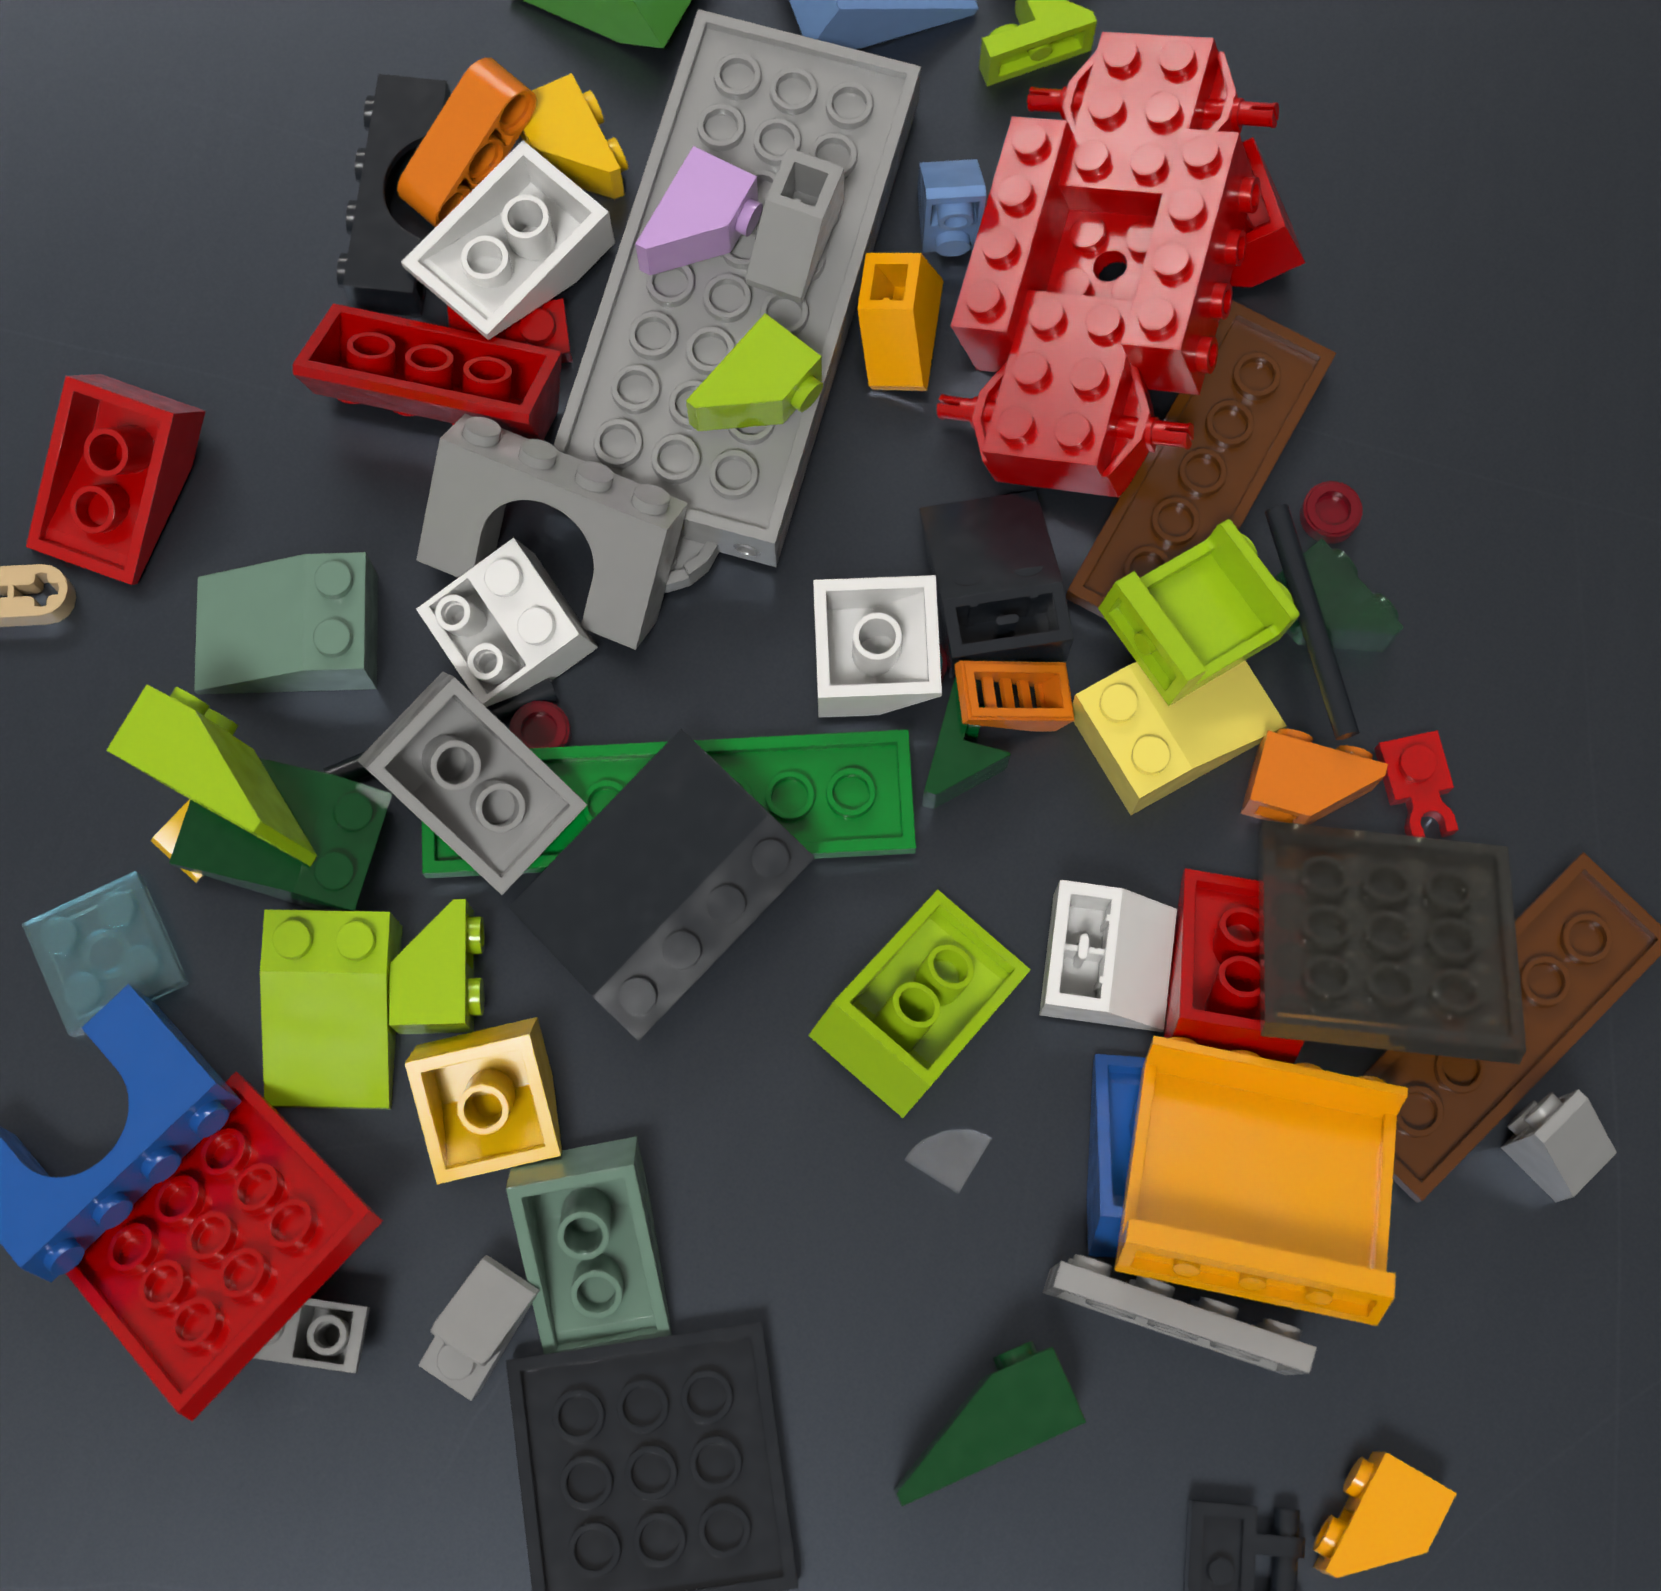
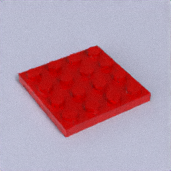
[65,1071,383,1422]

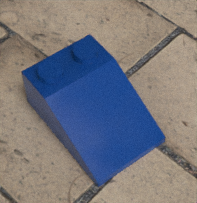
[1087,1054,1145,1258]

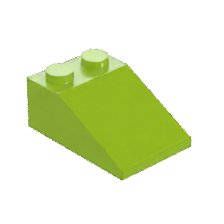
[106,684,317,867]
[808,889,1031,1118]
[260,909,402,1110]

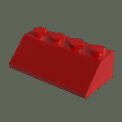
[293,303,562,440]

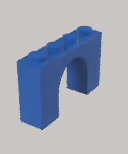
[0,984,242,1282]

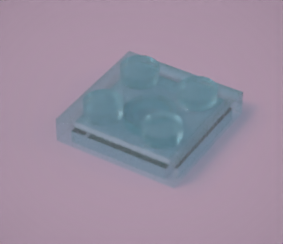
[21,871,189,1037]

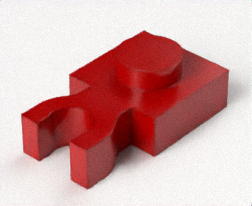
[1374,730,1459,845]

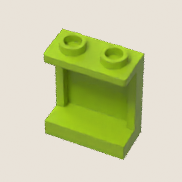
[1098,519,1299,706]

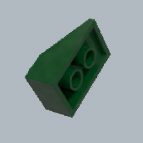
[169,758,392,911]
[893,1341,1086,1506]

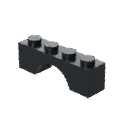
[337,74,451,317]

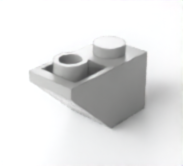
[745,147,844,304]
[1501,1089,1617,1202]
[254,1299,370,1373]

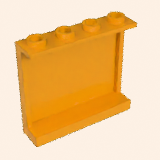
[1114,1036,1408,1326]

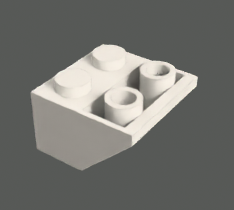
[416,537,598,707]
[1039,880,1177,1032]

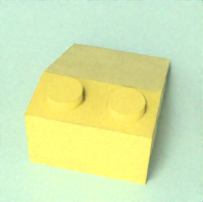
[1072,660,1287,815]

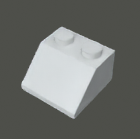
[813,575,942,718]

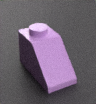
[635,146,763,275]

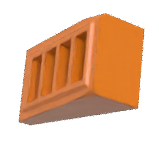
[954,661,1075,732]

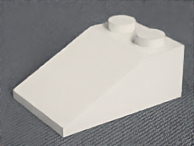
[401,140,615,340]

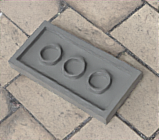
[1043,1254,1317,1376]

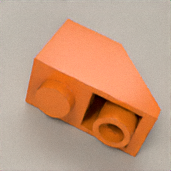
[1240,729,1388,830]

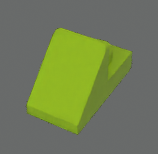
[979,0,1097,86]

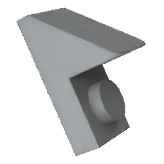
[418,1255,540,1401]

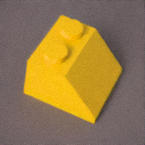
[405,1017,562,1184]

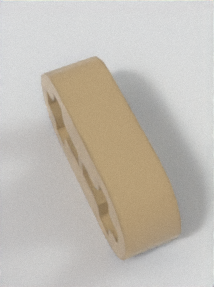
[0,564,76,627]

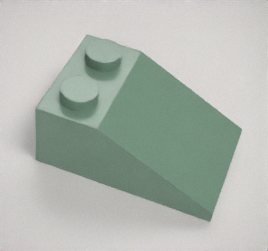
[194,552,378,695]
[506,1136,672,1354]

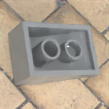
[357,671,587,895]

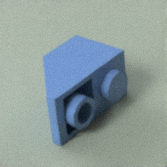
[917,159,986,256]

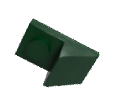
[922,677,1011,809]

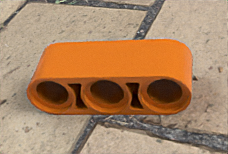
[397,57,537,227]

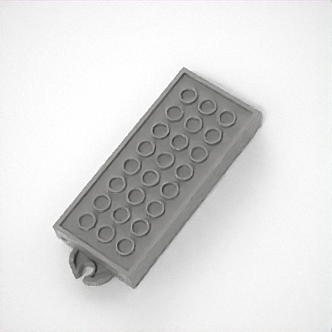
[549,9,921,593]

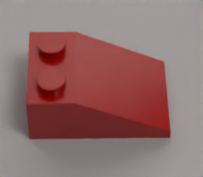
[26,374,206,585]
[1164,868,1306,1064]

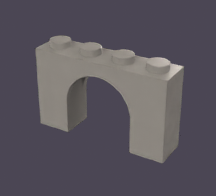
[416,414,688,650]

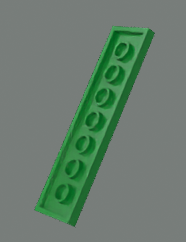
[422,729,916,878]

